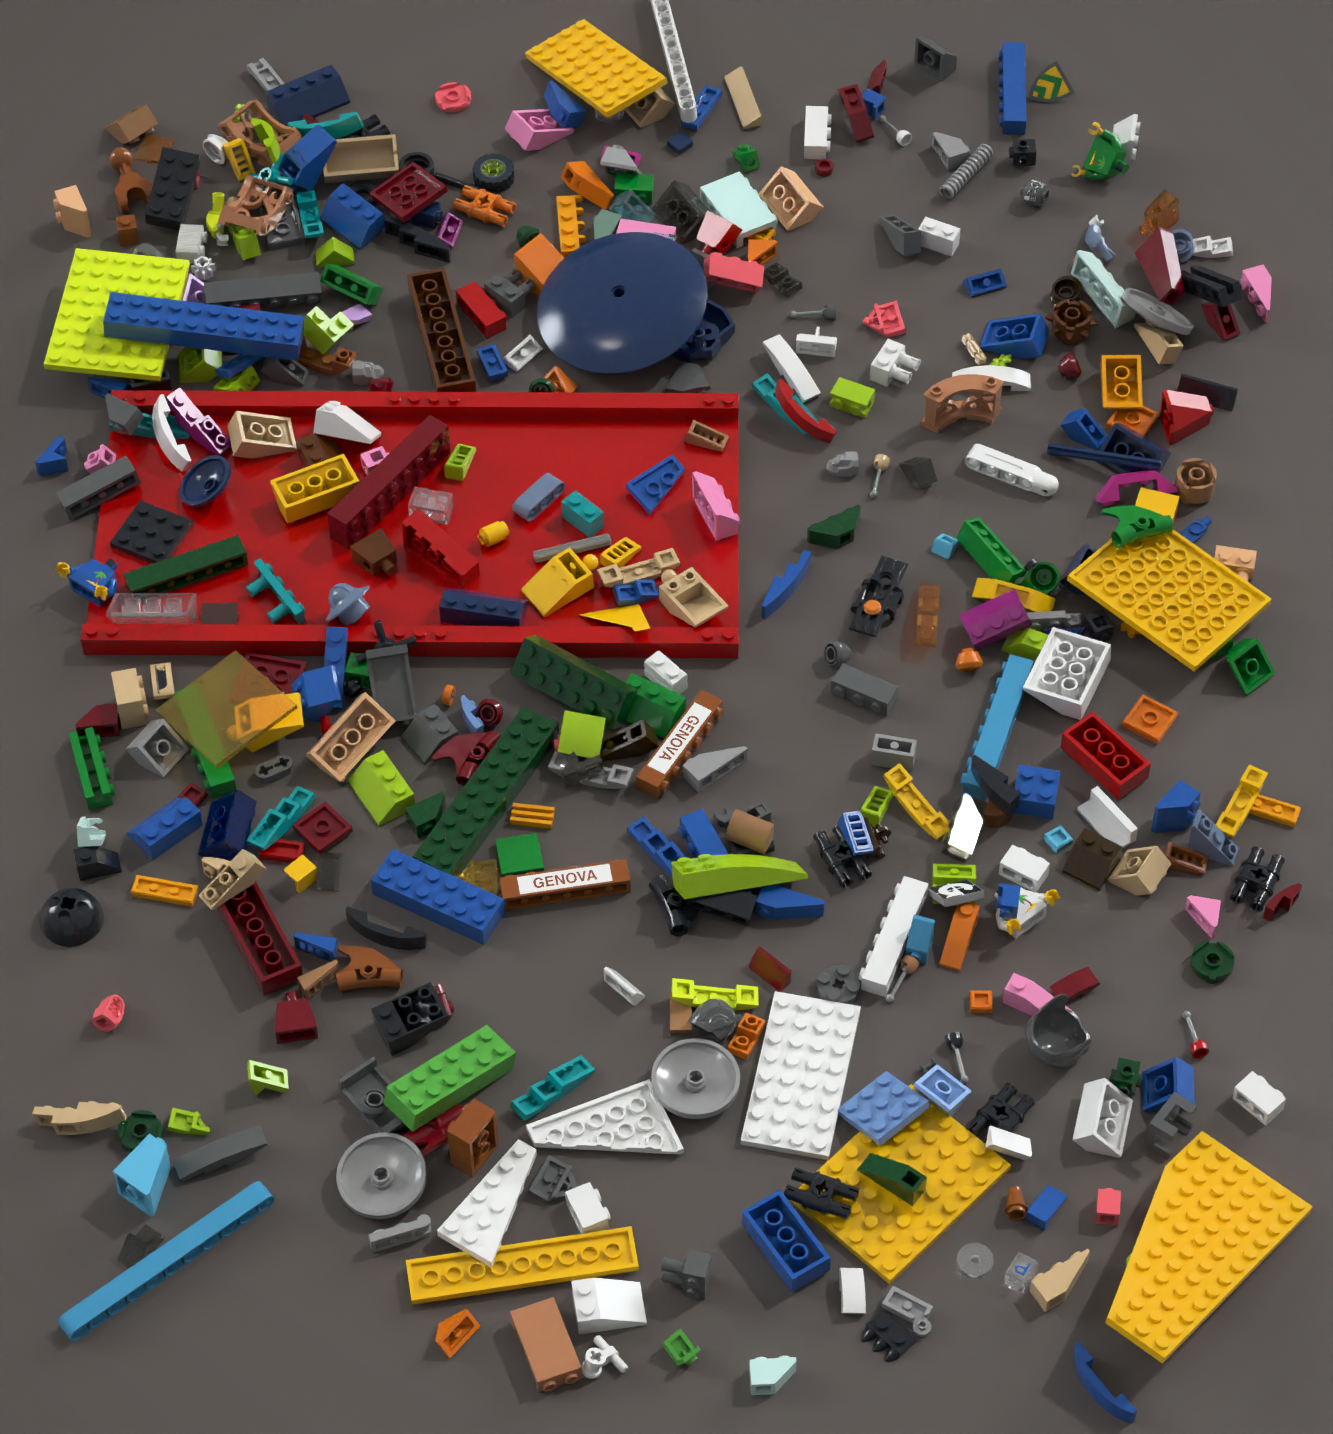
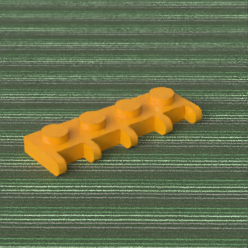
[556,195,586,257]

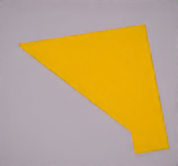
[579,604,650,631]

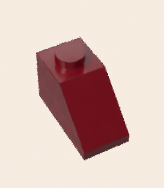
[1201,302,1240,341]
[75,704,120,737]

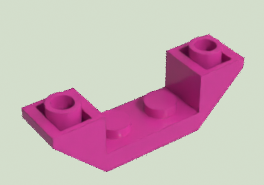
[1095,470,1178,506]

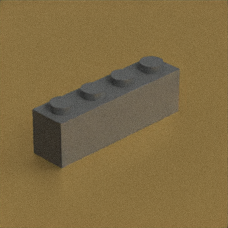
[56,456,141,520]

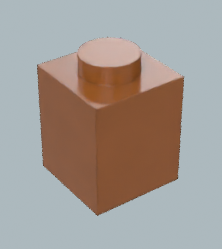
[116,214,139,246]

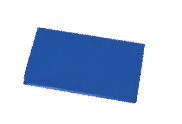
[963,268,1007,297]

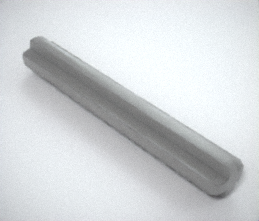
[533,534,611,563]

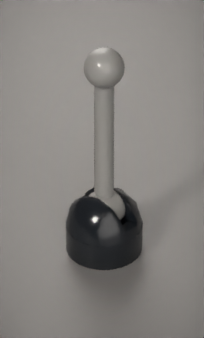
[945,1032,969,1084]

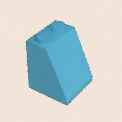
[113,1134,171,1218]

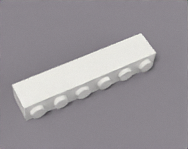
[858,876,928,997]

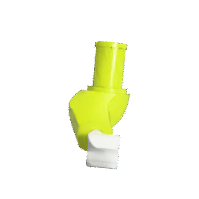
[206,192,229,246]

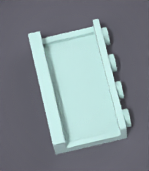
[700,171,778,249]

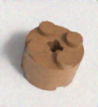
[1175,458,1217,505]

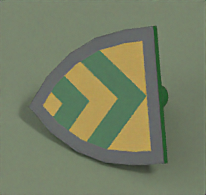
[1029,61,1075,103]

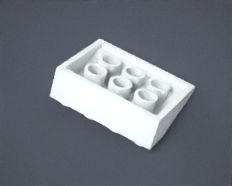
[1023,627,1111,720]

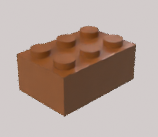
[447,1099,499,1178]

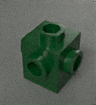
[1110,1058,1143,1096]

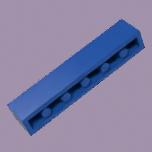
[998,42,1026,134]

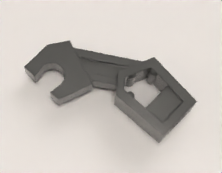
[713,801,771,828]

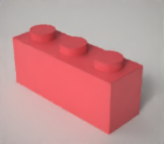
[703,252,764,293]

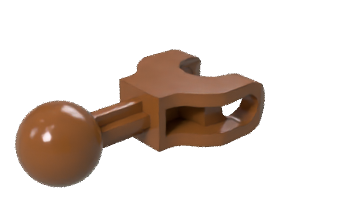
[109,147,152,213]

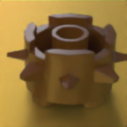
[1045,299,1098,345]

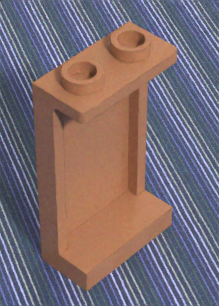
[510,1297,582,1392]

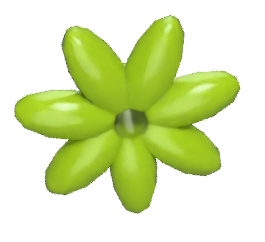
[989,354,1012,366]

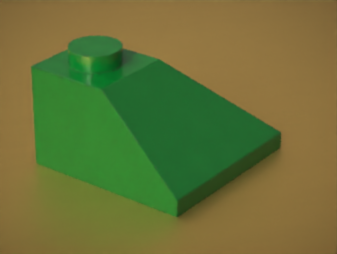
[1227,638,1276,695]

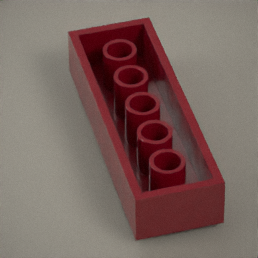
[217,881,303,996]

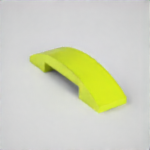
[672,978,759,1011]

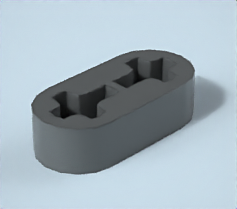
[255,755,293,784]

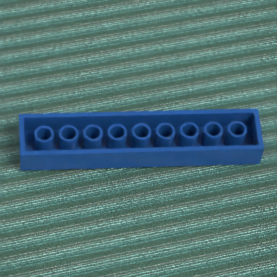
[103,292,304,361]

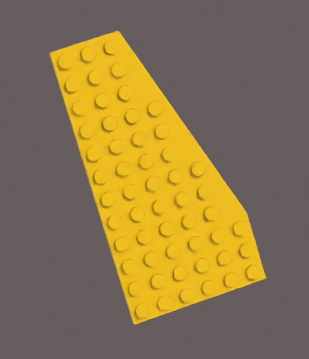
[1105,1131,1313,1364]

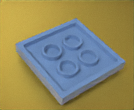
[838,1071,930,1146]

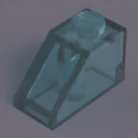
[609,189,656,223]

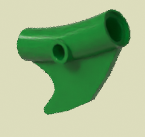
[1102,505,1173,548]

